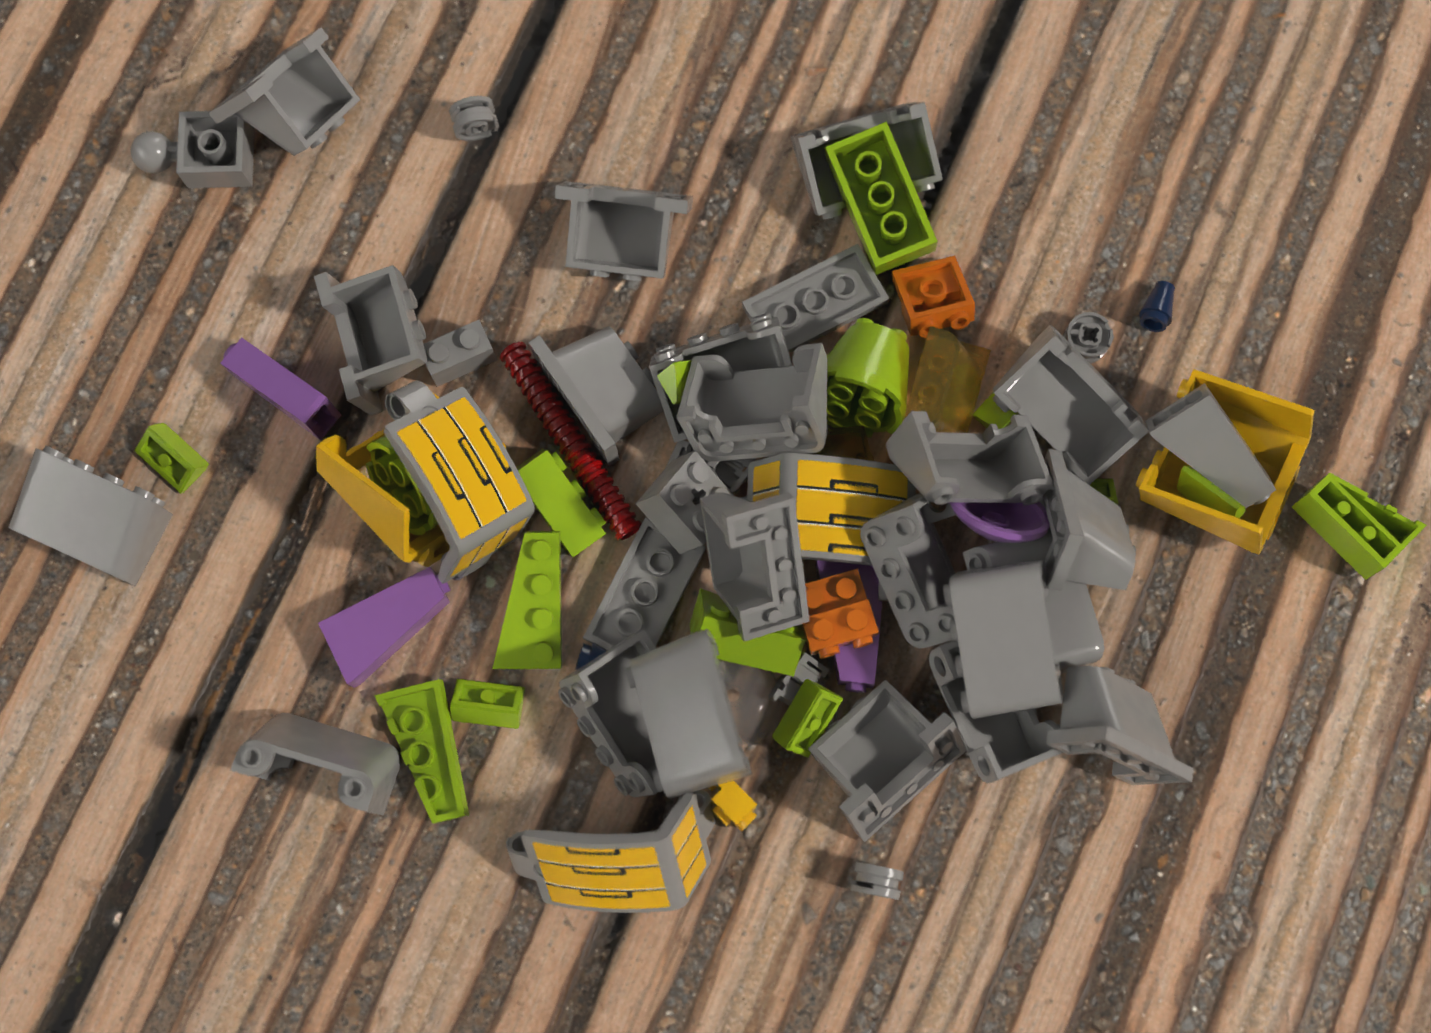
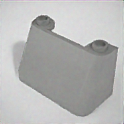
[790,102,943,219]
[992,325,1149,485]
[676,343,827,461]
[886,411,1054,505]
[963,530,1104,674]
[625,629,753,798]
[231,713,401,816]

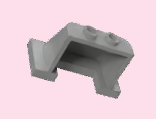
[209,27,360,156]
[555,181,693,281]
[314,265,427,415]
[528,326,664,467]
[1039,449,1136,591]
[700,492,810,641]
[1046,666,1193,785]
[808,680,967,842]

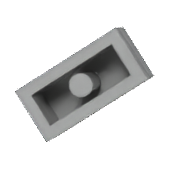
[424,320,497,387]

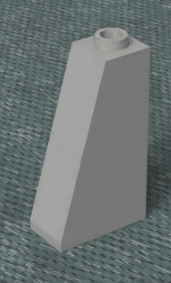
[1145,383,1276,508]

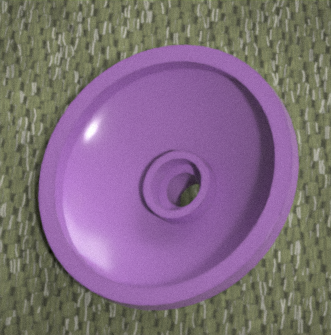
[949,502,1050,543]

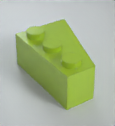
[516,449,606,557]
[1291,473,1427,580]
[689,588,806,677]

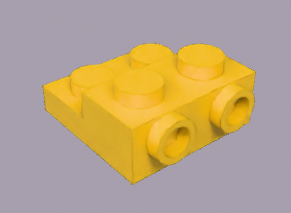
[708,780,757,832]

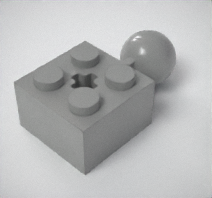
[131,111,255,188]
[636,450,734,554]

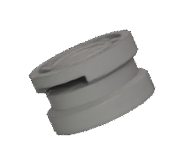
[449,96,499,141]
[1063,312,1114,364]
[850,862,904,900]

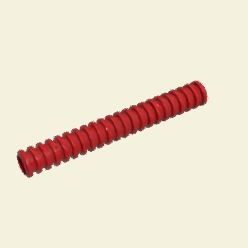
[499,342,642,541]

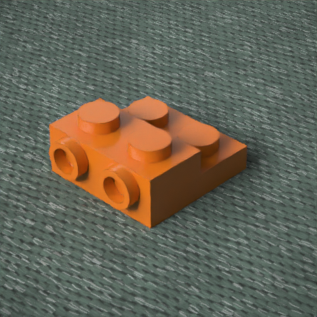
[892,256,975,338]
[802,568,879,658]

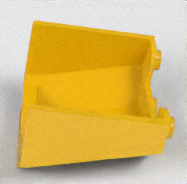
[1136,369,1315,555]
[316,392,506,567]

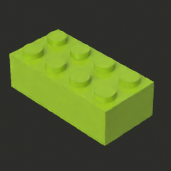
[825,121,938,275]

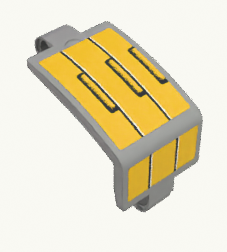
[384,381,535,584]
[741,453,916,566]
[506,790,716,913]

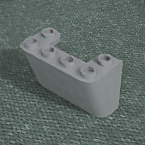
[649,313,793,443]
[8,445,173,587]
[860,493,956,648]
[944,560,1064,719]
[558,629,658,798]
[929,641,1063,783]

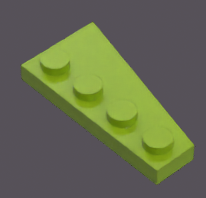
[493,531,562,669]
[374,679,469,824]

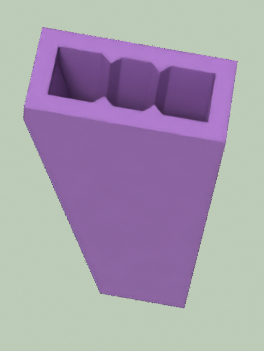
[221,337,341,441]
[815,560,882,693]
[318,567,451,688]

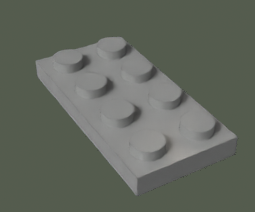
[742,244,889,353]
[583,517,706,652]

